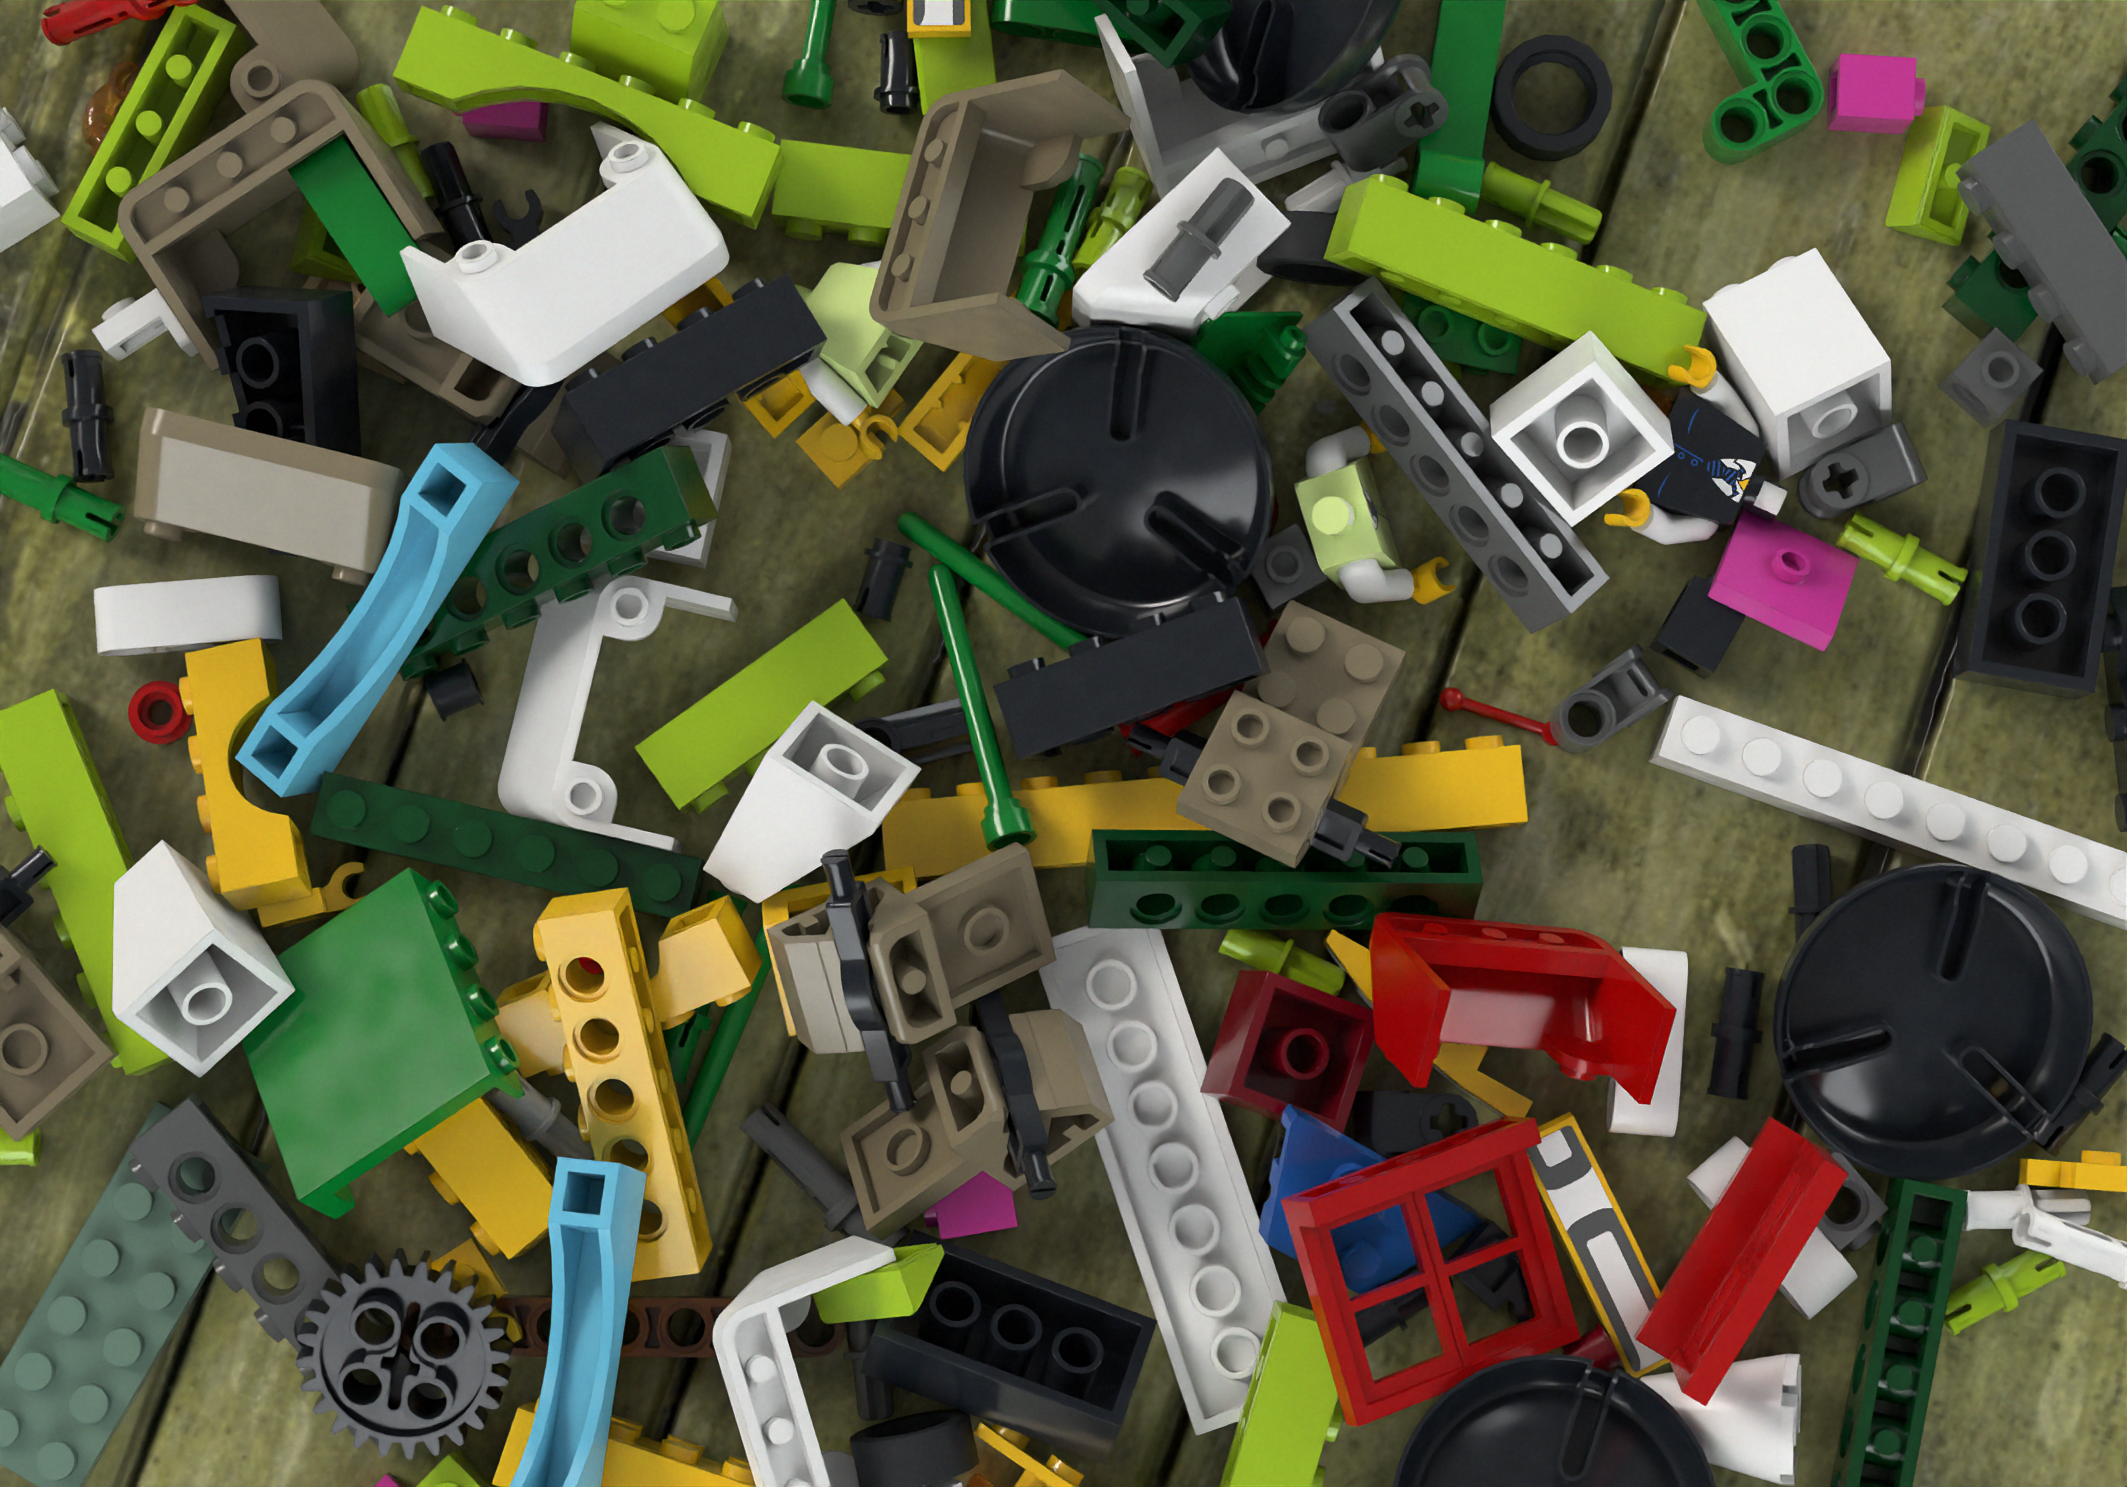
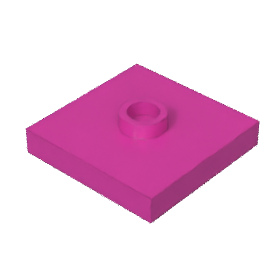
[1707,509,1859,652]

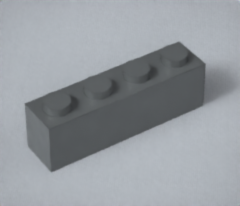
[1955,119,2127,385]

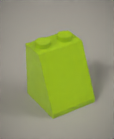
[569,0,730,117]

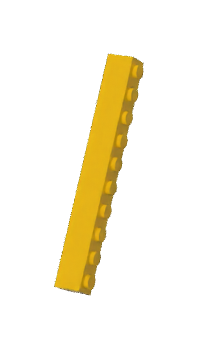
[881,735,1528,881]

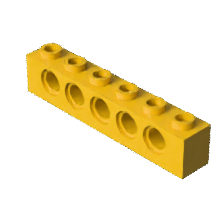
[533,887,713,1282]

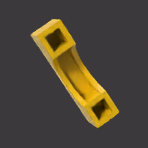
[179,637,313,912]
[495,895,763,1078]

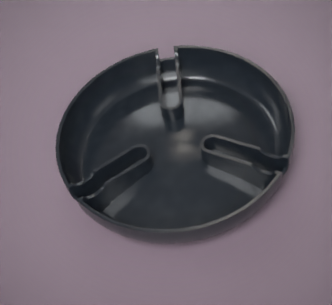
[1185,0,1402,117]
[963,324,1275,639]
[1772,863,2093,1181]
[1392,1354,1716,1487]

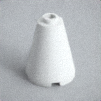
[1640,1354,1802,1486]

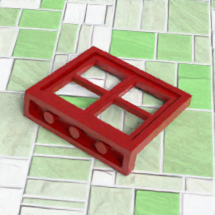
[1281,1116,1581,1427]
[1634,1116,1848,1407]

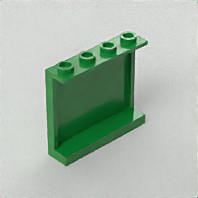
[241,867,525,1220]

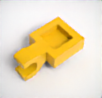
[795,387,906,490]
[257,862,368,930]

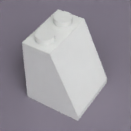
[1702,248,1892,481]
[703,700,921,904]
[112,840,295,1078]

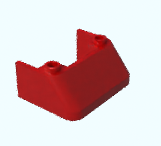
[1369,912,1677,1105]

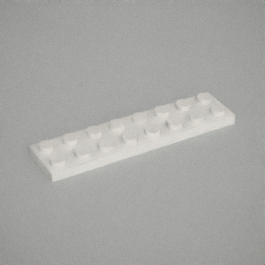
[1038,925,1288,1436]

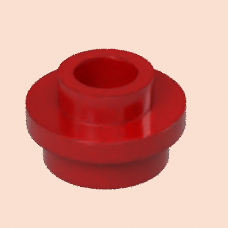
[128,681,194,745]

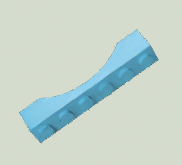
[235,443,520,798]
[509,1157,647,1487]

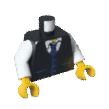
[1604,344,1788,545]

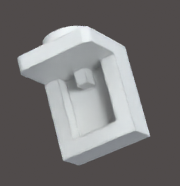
[92,288,199,362]

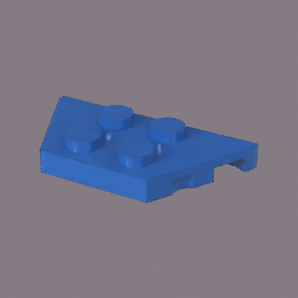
[1258,1104,1482,1294]

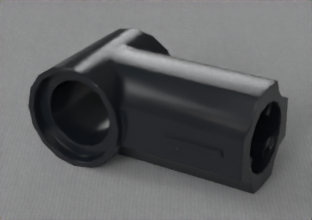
[853,698,973,766]

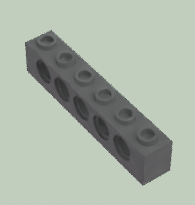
[1301,274,1610,634]
[127,1092,442,1448]

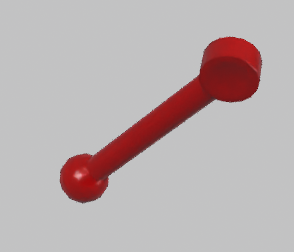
[1439,687,1559,746]

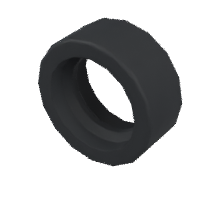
[1489,35,1613,161]
[1256,210,1369,286]
[850,1409,979,1487]

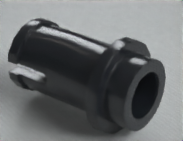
[874,31,921,115]
[852,537,914,622]

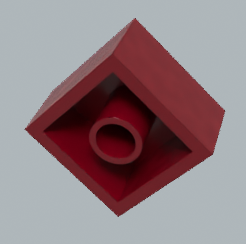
[1200,970,1374,1134]

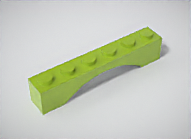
[393,5,784,230]

